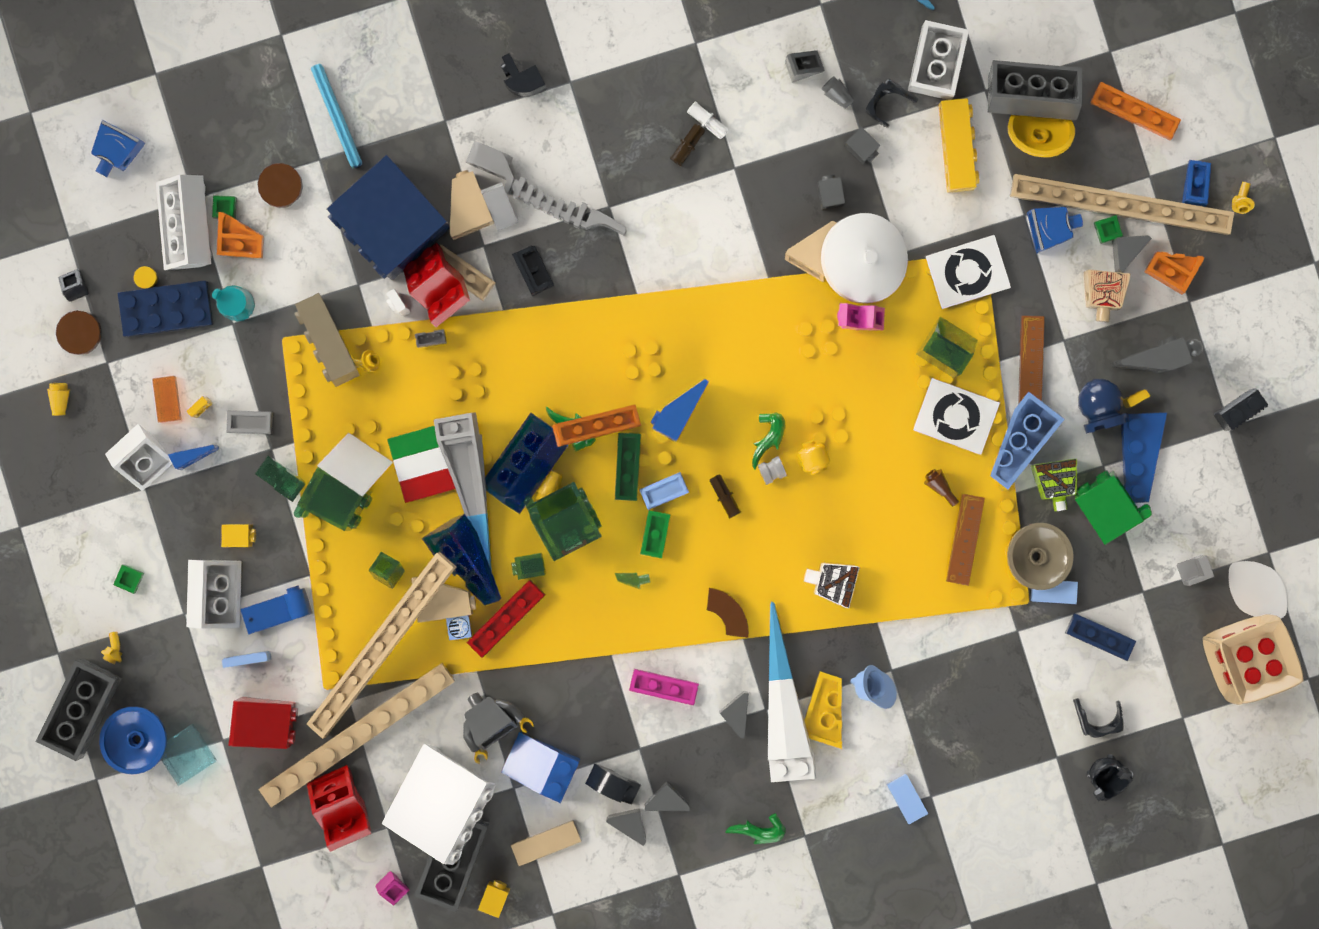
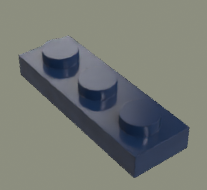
[1065,613,1136,661]

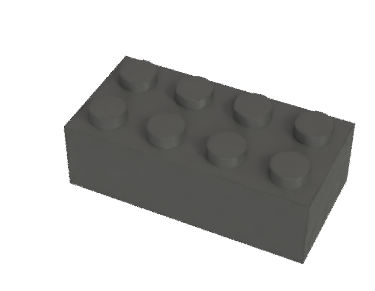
[988,60,1082,120]
[36,658,122,761]
[414,819,489,912]

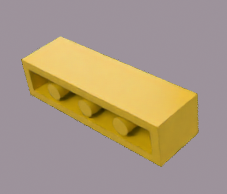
[938,98,980,193]

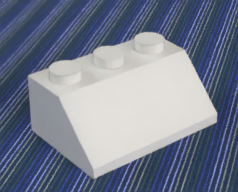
[186,560,242,629]

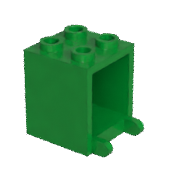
[1075,470,1152,545]

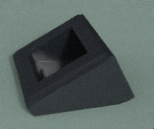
[58,269,89,302]

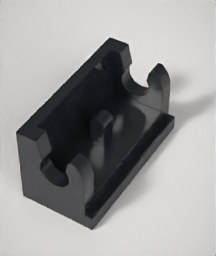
[512,245,554,297]

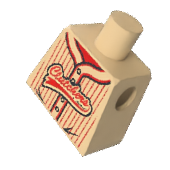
[1083,270,1131,322]

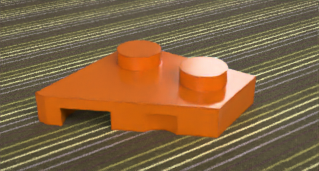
[217,212,264,258]

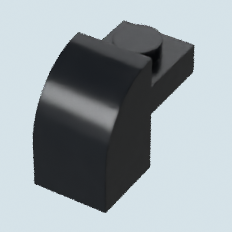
[501,53,546,97]
[585,764,641,805]

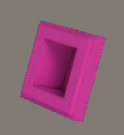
[375,871,409,906]

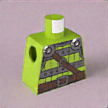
[1030,459,1077,511]

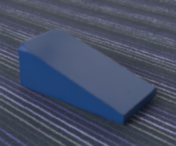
[1182,160,1211,207]
[168,445,219,470]

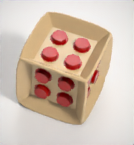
[1203,614,1304,705]

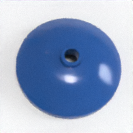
[99,707,167,775]

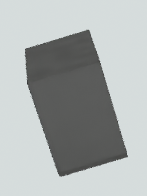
[785,50,825,83]
[1112,235,1152,273]
[719,691,749,738]
[645,781,689,811]
[606,808,646,846]

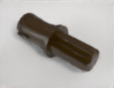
[670,124,705,166]
[710,474,741,519]

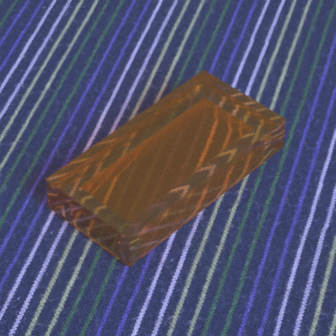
[152,376,182,423]

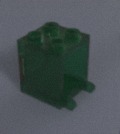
[294,467,373,531]
[524,482,602,561]

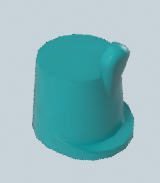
[212,285,255,322]

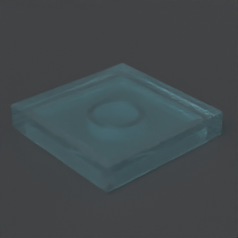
[161,724,217,786]

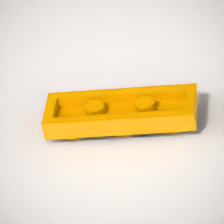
[383,505,453,546]

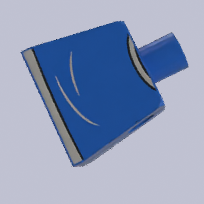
[91,120,145,177]
[1027,207,1083,253]

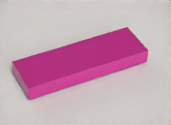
[629,669,699,706]

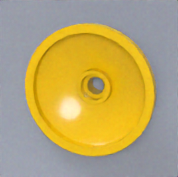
[1008,115,1075,157]

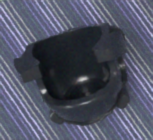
[1087,754,1134,801]

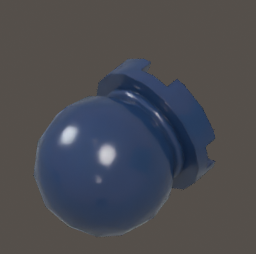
[1078,379,1130,434]

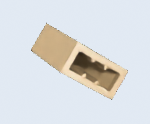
[450,170,495,240]
[785,221,836,282]
[411,577,476,623]

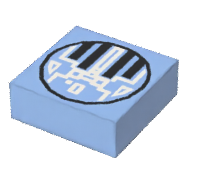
[446,615,472,640]

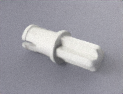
[687,101,728,139]

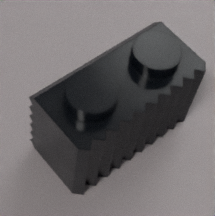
[1213,388,1268,431]

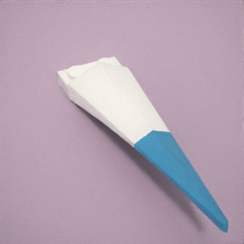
[768,602,816,782]

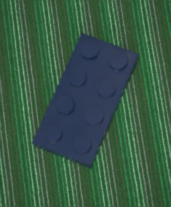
[117,280,213,337]

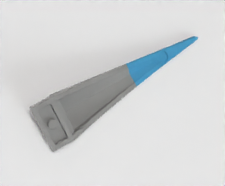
[434,412,493,592]

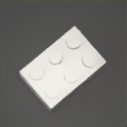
[908,20,969,100]

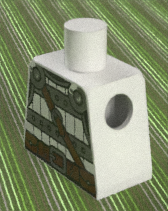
[804,563,859,608]

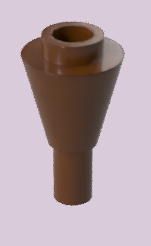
[924,469,959,507]

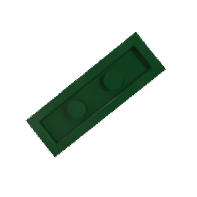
[615,433,641,501]

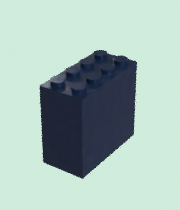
[326,155,450,280]

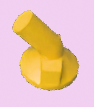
[1232,181,1255,214]
[352,350,380,372]
[101,632,122,665]

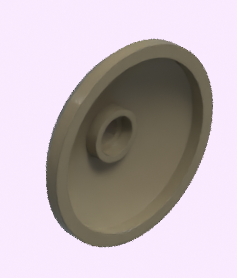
[1007,523,1073,590]

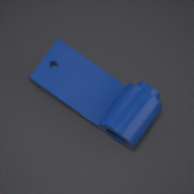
[240,585,313,635]

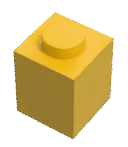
[222,524,256,547]
[478,880,510,918]

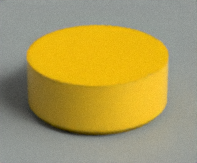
[134,266,158,289]

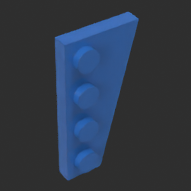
[1121,413,1167,503]

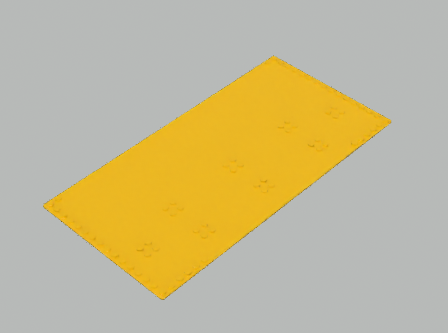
[282,259,1029,690]

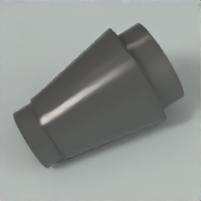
[822,76,854,109]

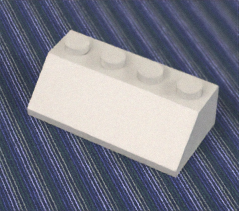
[156,175,212,270]

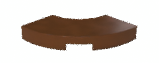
[706,588,749,638]

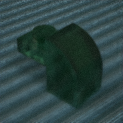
[255,455,306,502]

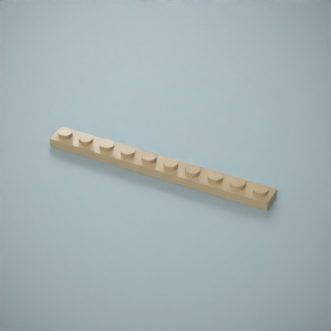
[1010,174,1234,235]
[307,552,456,739]
[258,662,455,808]

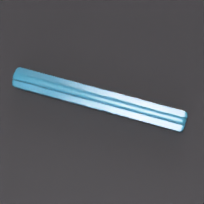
[311,64,362,168]

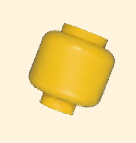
[797,440,830,475]

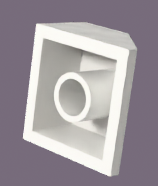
[105,424,172,491]

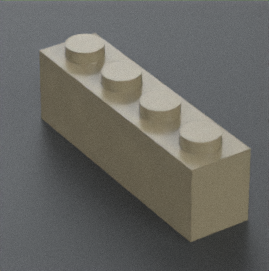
[295,293,360,387]

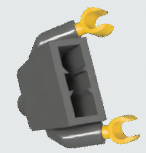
[463,692,533,764]

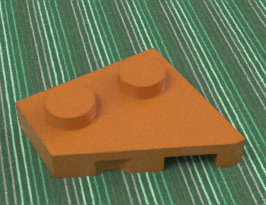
[1144,251,1204,295]

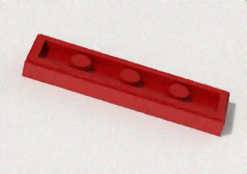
[466,579,546,658]

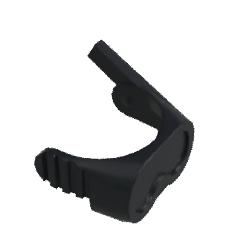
[866,79,918,128]
[1073,698,1124,738]

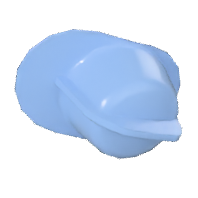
[851,665,897,709]

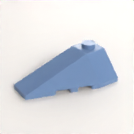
[990,392,1065,489]

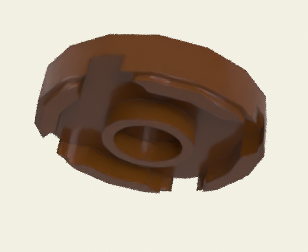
[257,163,303,208]
[56,310,101,355]

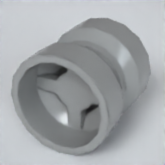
[758,456,787,485]

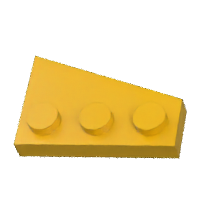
[804,671,842,749]

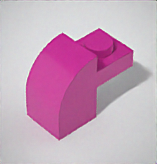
[837,303,885,330]

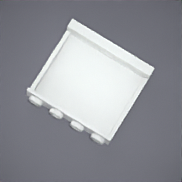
[382,744,496,865]

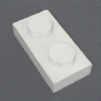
[386,289,411,316]

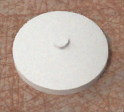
[821,213,908,304]

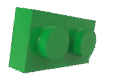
[640,510,671,558]

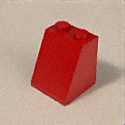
[228,697,298,749]

